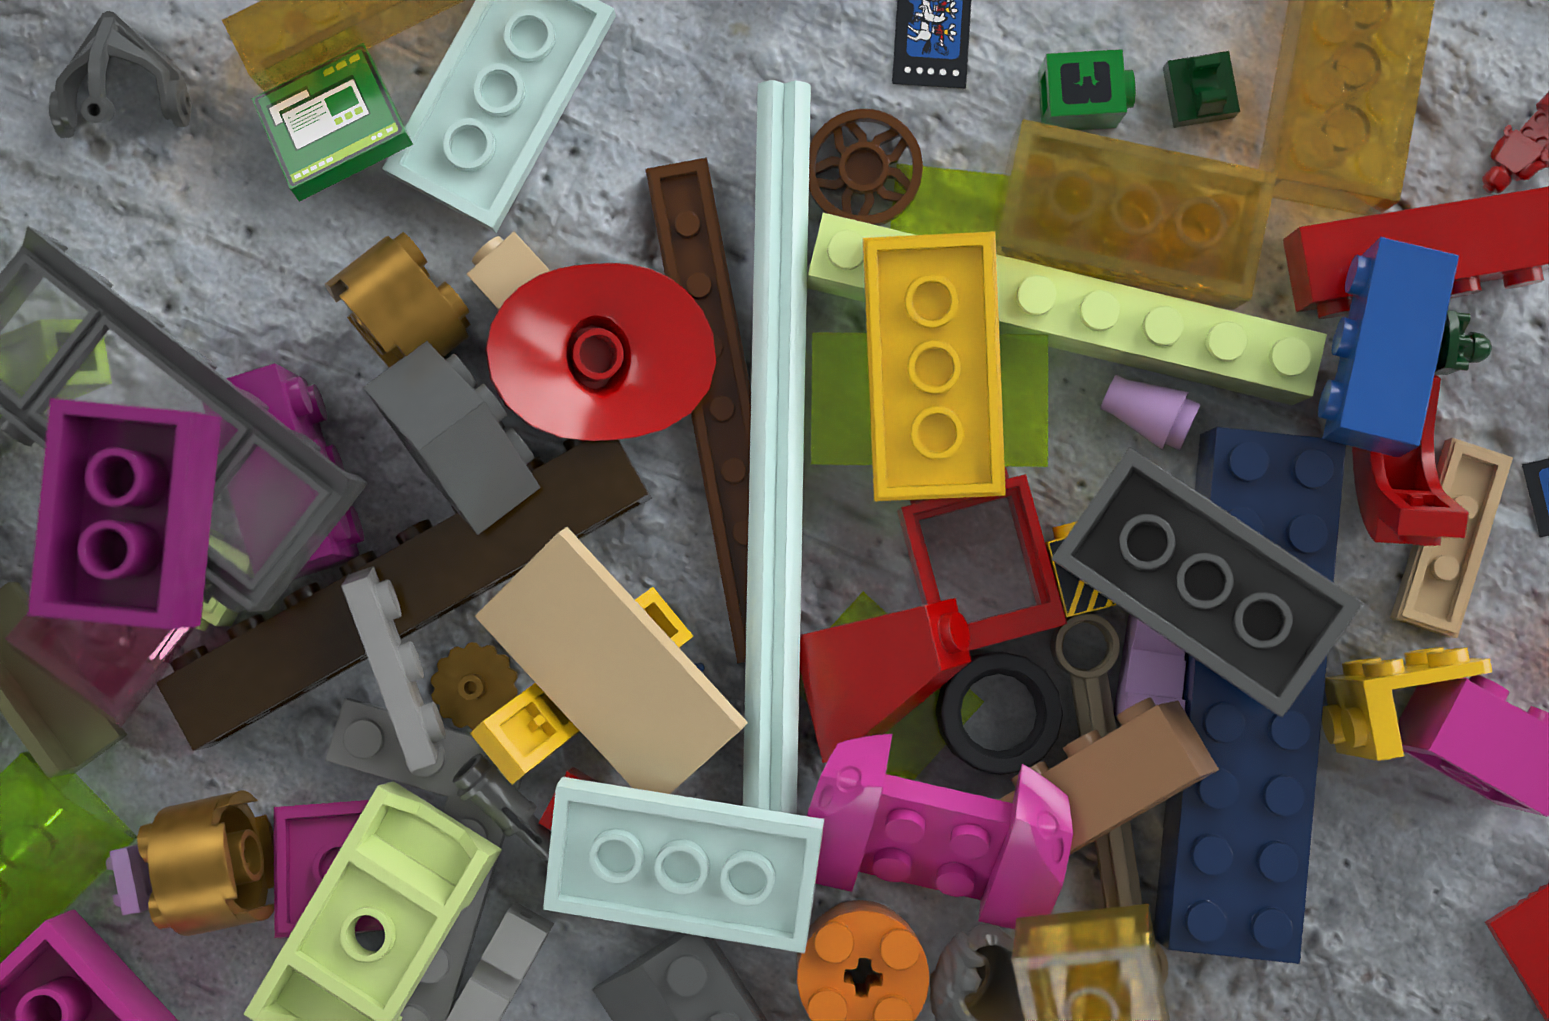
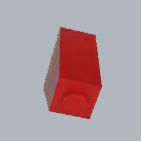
[800,598,971,763]

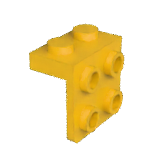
[1322,647,1493,761]

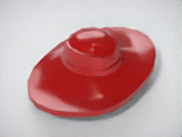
[485,263,716,441]

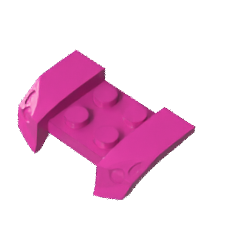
[807,734,1073,936]

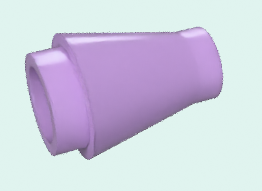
[1100,375,1201,451]

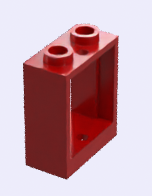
[897,467,1067,651]

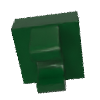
[1163,51,1240,128]

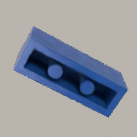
[1318,237,1459,458]

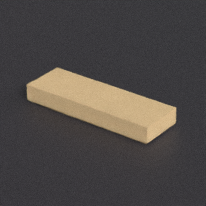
[1390,438,1513,638]

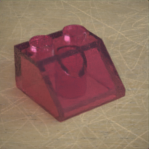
[5,613,202,728]

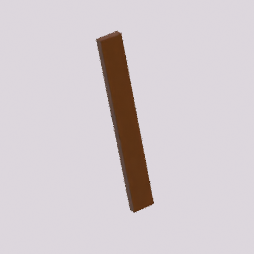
[645,157,751,664]

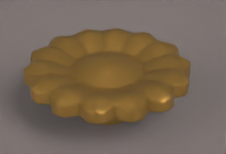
[431,642,519,730]

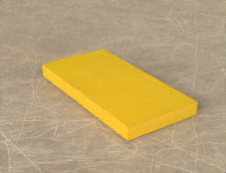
[863,231,1006,501]

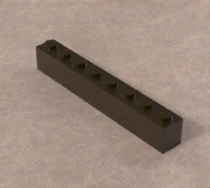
[156,439,652,751]

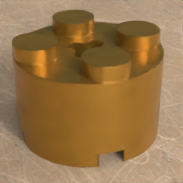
[325,232,471,368]
[137,790,274,936]

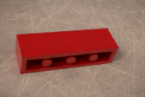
[1283,186,1549,319]

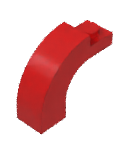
[1352,374,1469,546]

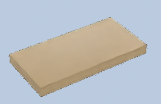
[475,527,748,794]

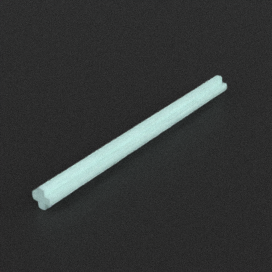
[743,80,811,815]

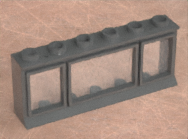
[0,226,368,614]

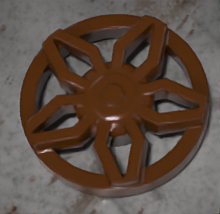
[809,109,923,226]

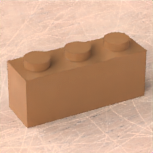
[999,697,1219,855]

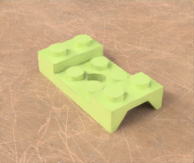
[244,781,502,1021]

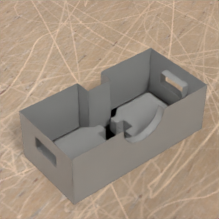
[446,902,554,1021]

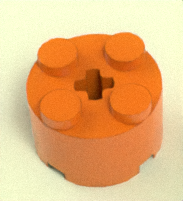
[796,900,929,1021]

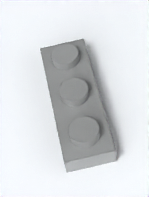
[342,566,446,772]

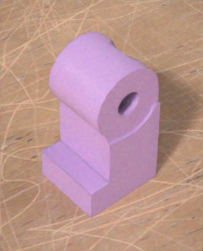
[1114,614,1186,716]

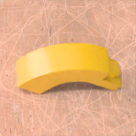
[470,587,693,785]

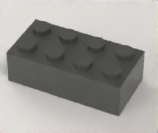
[1051,447,1363,717]

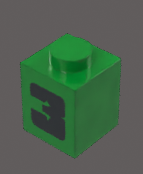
[1038,49,1136,133]

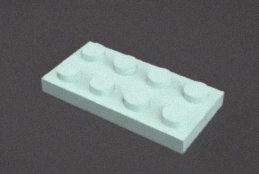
[382,0,616,233]
[543,777,824,953]

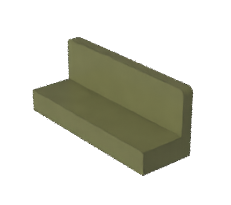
[0,582,127,778]

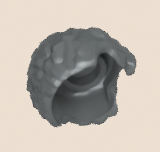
[930,923,1035,1021]

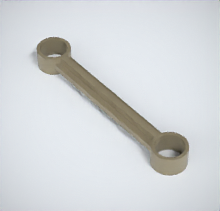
[1050,614,1168,1000]

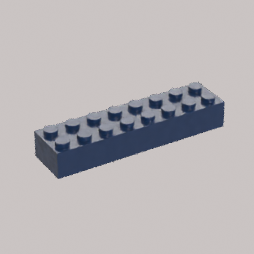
[1153,427,1346,964]

